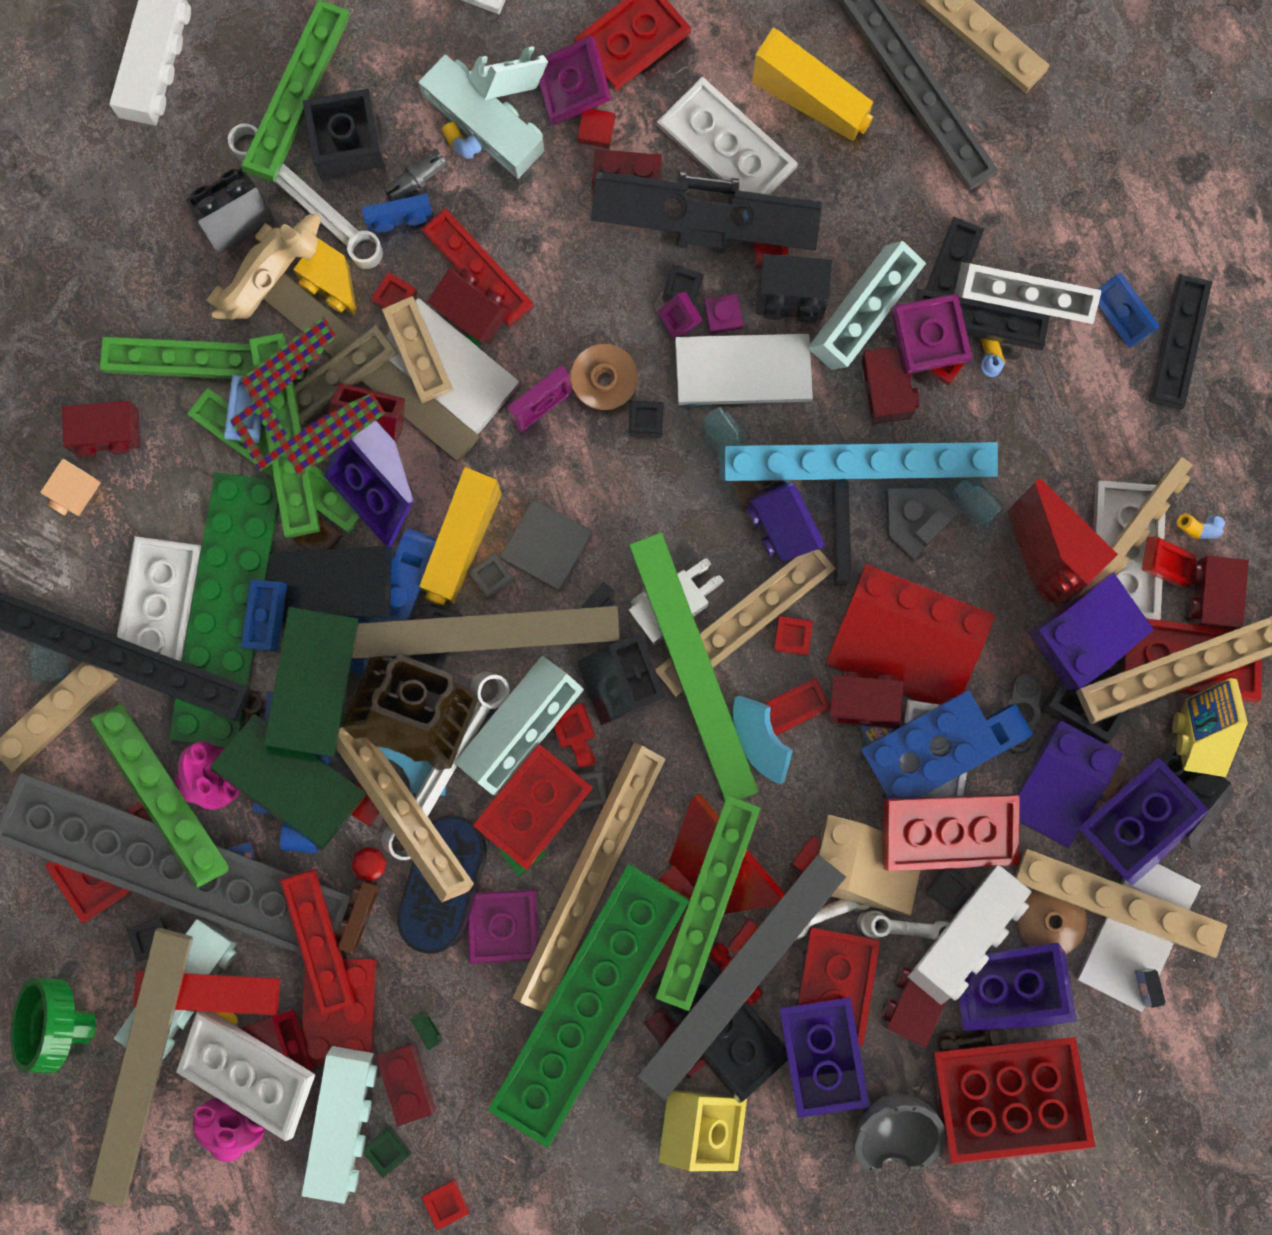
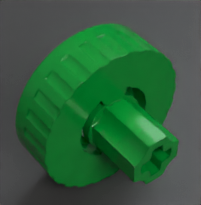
[10,978,97,1074]

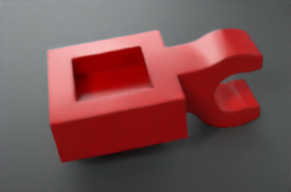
[554,704,597,768]

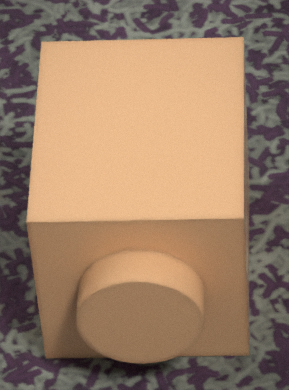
[40,459,101,516]

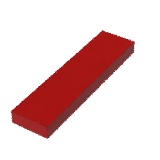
[421,208,534,327]
[280,869,356,1016]
[133,971,280,1015]

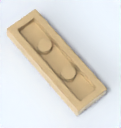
[382,296,454,403]

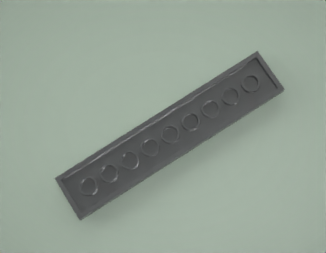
[0,773,351,955]

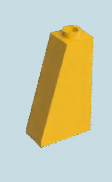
[752,27,874,142]
[419,467,502,606]

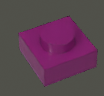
[657,292,702,340]
[704,293,743,335]

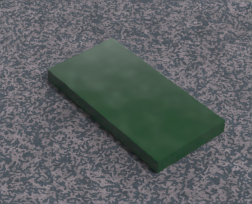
[264,607,359,757]
[210,714,366,851]

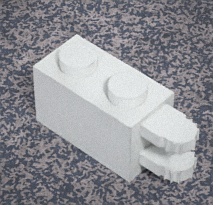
[628,558,724,647]

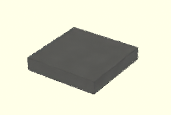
[500,499,593,592]

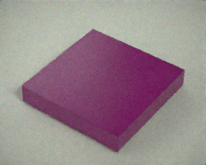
[539,36,611,125]
[890,293,973,374]
[508,365,572,432]
[467,889,539,964]

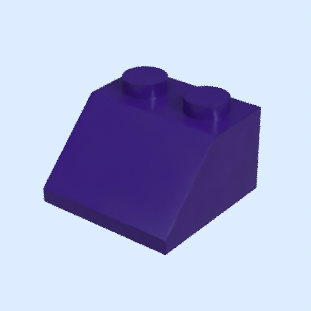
[746,480,826,562]

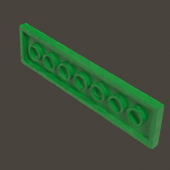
[168,472,280,748]
[487,864,690,1148]

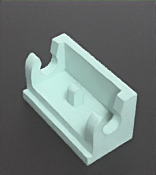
[467,46,548,100]

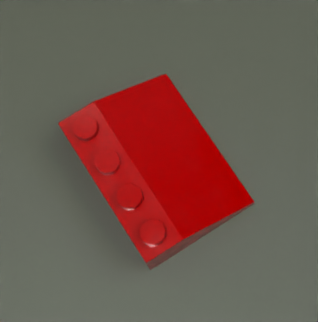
[1007,478,1118,606]
[825,564,996,705]
[933,1037,1096,1166]

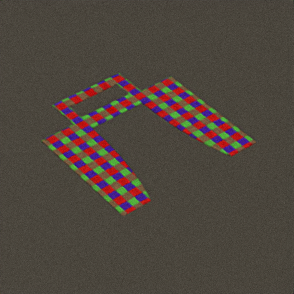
[230,316,385,477]

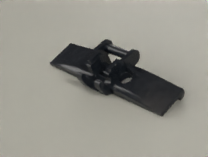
[591,170,823,253]

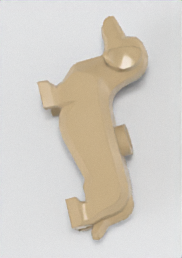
[206,214,321,320]

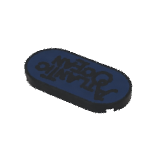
[397,815,487,954]

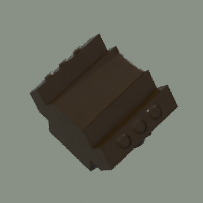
[342,654,479,770]

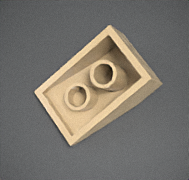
[818,815,920,917]

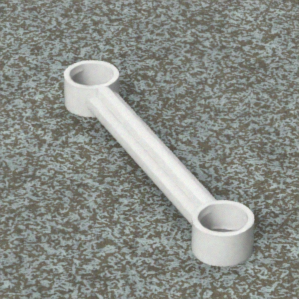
[228,123,383,269]
[382,671,510,860]

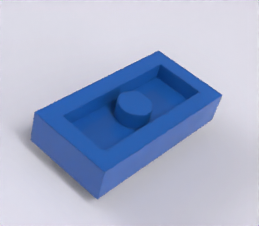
[362,194,434,232]
[1098,272,1160,348]
[241,580,287,652]

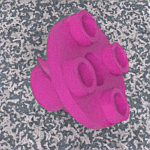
[173,742,239,810]
[192,1098,265,1162]

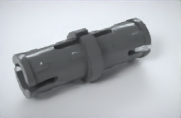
[383,148,448,201]

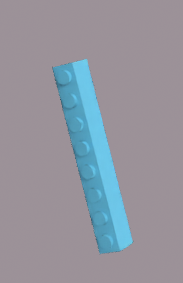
[719,442,998,481]

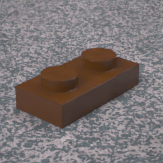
[336,881,381,953]

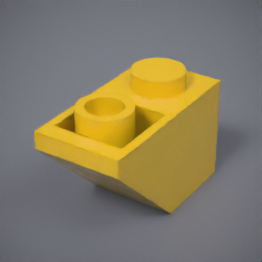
[293,238,357,316]

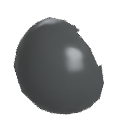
[854,1094,946,1172]

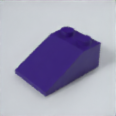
[323,421,413,547]
[1028,572,1154,690]
[1016,721,1123,848]
[1079,757,1209,886]
[959,943,1077,1030]
[780,997,870,1118]

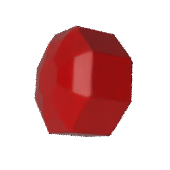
[351,847,387,881]

